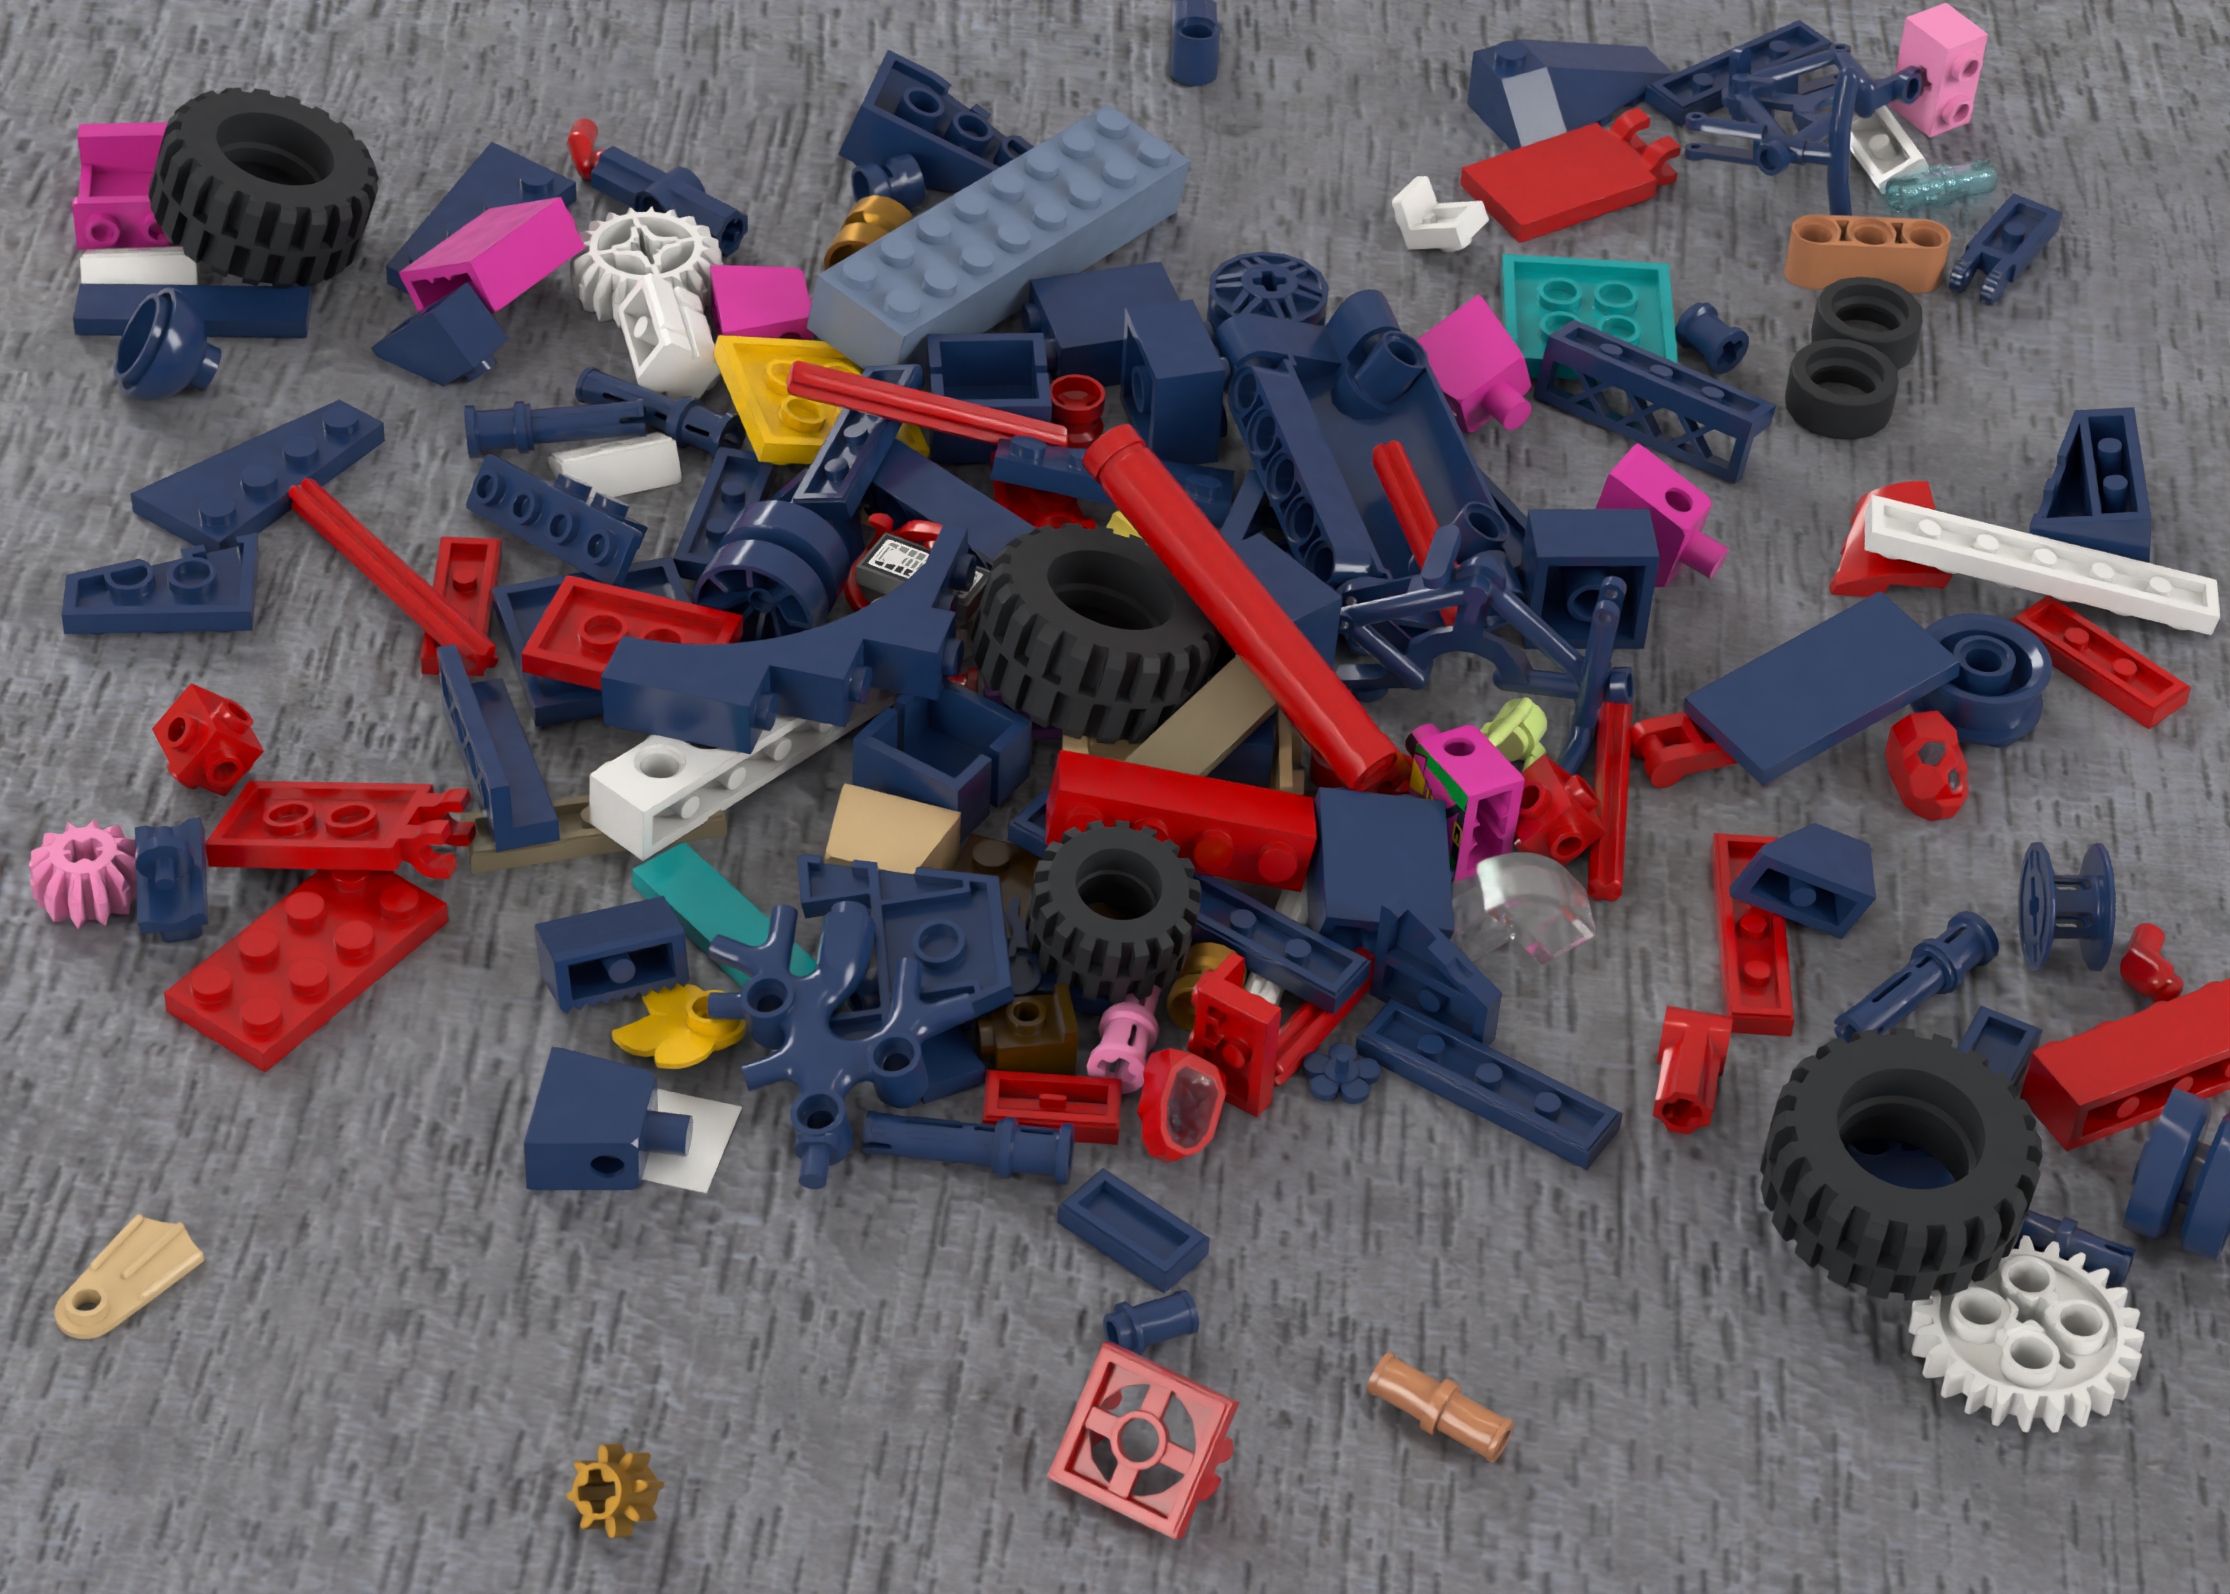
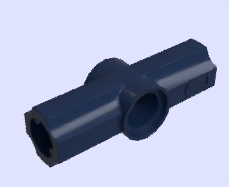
[591,146,748,257]

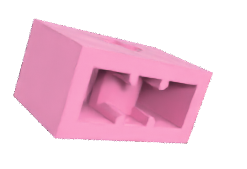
[1888,3,1988,138]

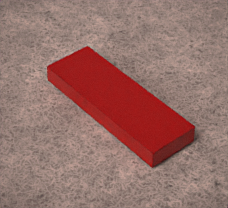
[420,537,502,676]
[2010,595,2191,729]

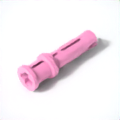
[1087,985,1162,1094]

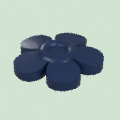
[1302,1042,1380,1104]

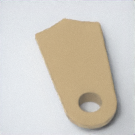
[54,1214,204,1339]

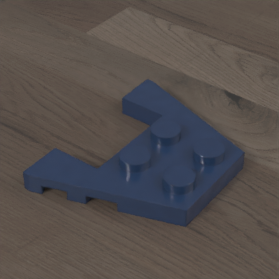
[797,854,1014,1040]

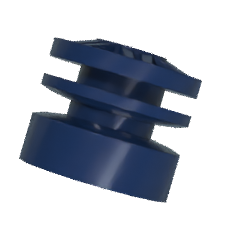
[1207,252,1329,394]

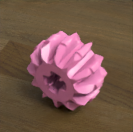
[29,819,137,929]

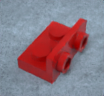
[1187,952,1282,1118]

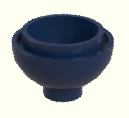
[114,287,221,401]

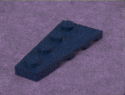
[130,399,385,553]

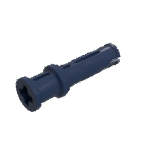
[575,367,746,460]
[464,399,646,459]
[1834,911,1999,1044]
[863,1110,1075,1185]

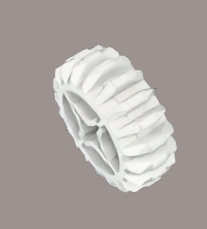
[570,207,723,328]

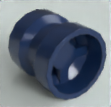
[851,153,925,210]

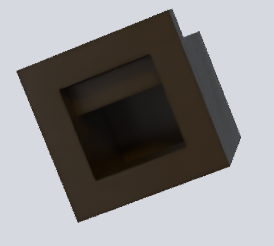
[975,983,1079,1076]

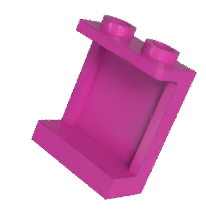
[72,122,181,249]

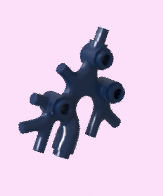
[708,901,976,1189]

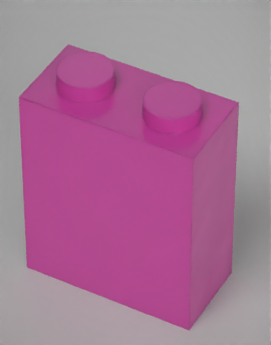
[399,197,585,314]

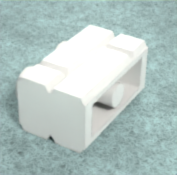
[618,273,721,400]

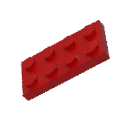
[164,869,448,1072]

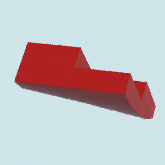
[1829,481,1954,598]

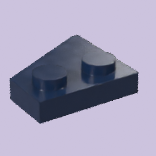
[1370,890,1502,1046]

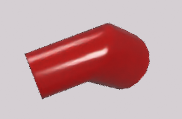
[567,118,605,182]

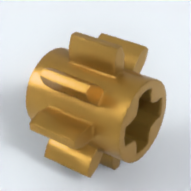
[566,1444,665,1538]

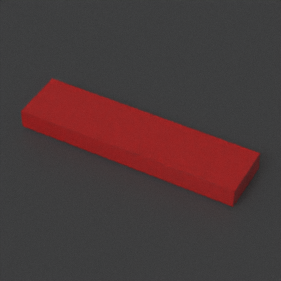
[1711,833,1794,1037]

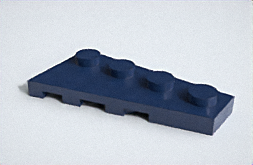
[386,142,577,294]
[990,436,1235,529]

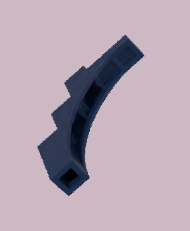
[601,524,976,754]

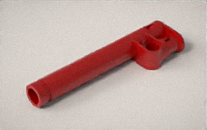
[1082,424,1410,795]

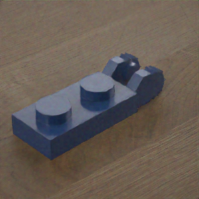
[1948,193,2063,306]

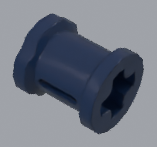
[1675,302,1749,375]

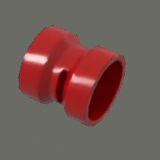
[1050,374,1106,449]

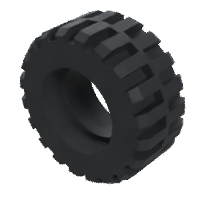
[148,87,379,289]
[970,523,1222,745]
[1760,1028,2043,1301]

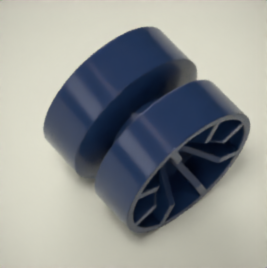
[692,500,850,643]

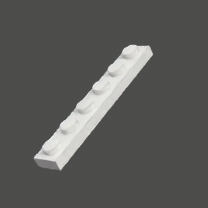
[1865,495,2220,635]

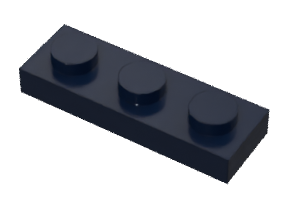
[673,446,777,581]

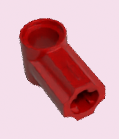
[1652,1005,1733,1134]

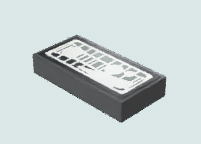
[856,532,990,624]

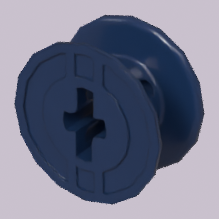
[2018,842,2116,971]

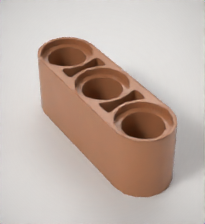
[1784,215,1951,293]

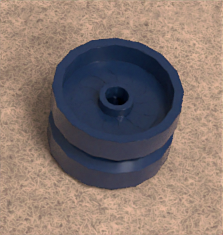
[2123,1088,2230,1262]

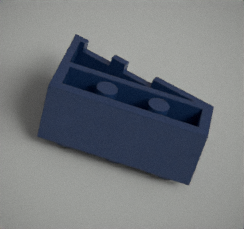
[2029,407,2152,563]

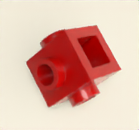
[152,683,264,797]
[1513,754,1606,871]

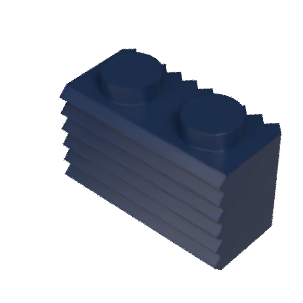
[534,896,690,1013]

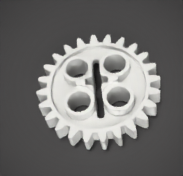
[1908,1235,2144,1433]

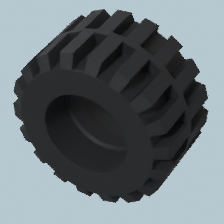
[1025,820,1201,1003]

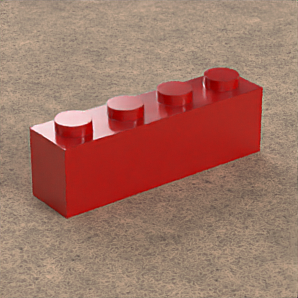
[1045,749,1317,892]
[2020,978,2230,1151]

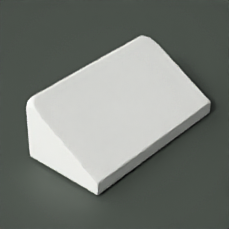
[1850,105,1937,194]
[80,246,200,285]
[548,432,682,499]

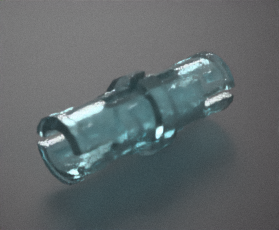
[1885,158,1997,213]

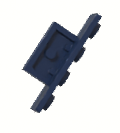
[466,454,648,587]

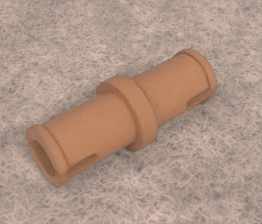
[1367,1352,1515,1463]

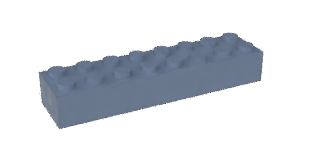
[806,104,1191,371]

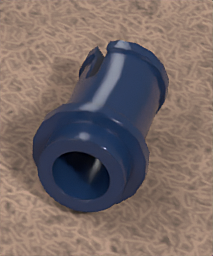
[1103,1290,1199,1356]

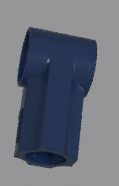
[1170,0,1221,86]

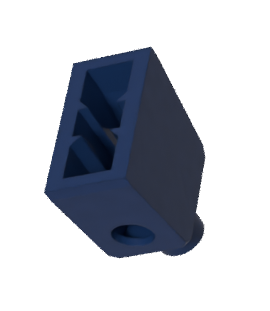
[524,1047,693,1190]

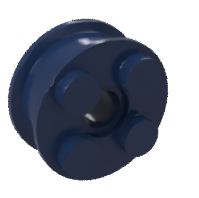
[1910,613,2052,748]

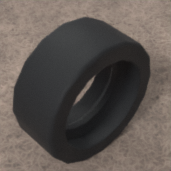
[1811,277,1923,370]
[1785,339,1899,440]

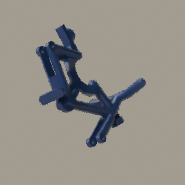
[1685,43,1922,216]
[1336,525,1635,776]

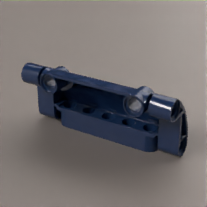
[1214,289,1528,655]

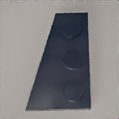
[61,532,259,635]

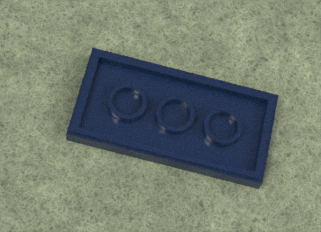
[1684,591,1960,786]

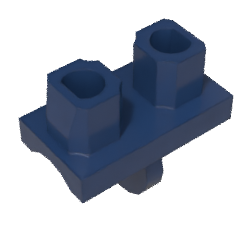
[135,817,208,943]

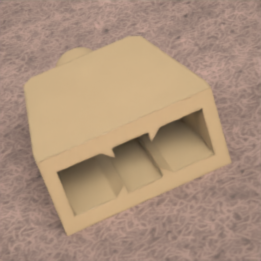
[825,783,961,917]

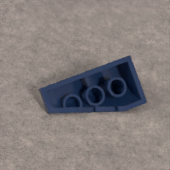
[1467,39,1674,150]
[838,50,1034,192]

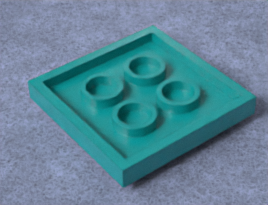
[1500,254,1678,381]

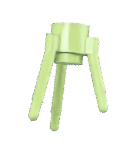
[1480,697,1547,771]

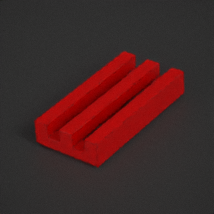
[983,1070,1122,1145]

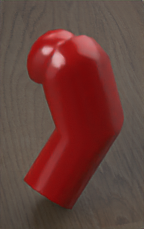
[2120,923,2184,1003]

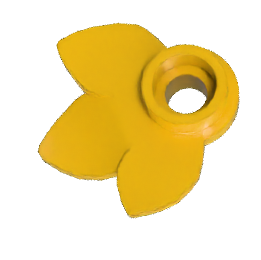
[611,983,747,1069]

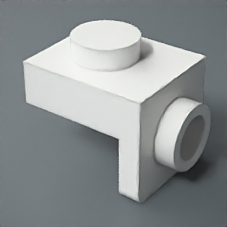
[1392,176,1489,253]

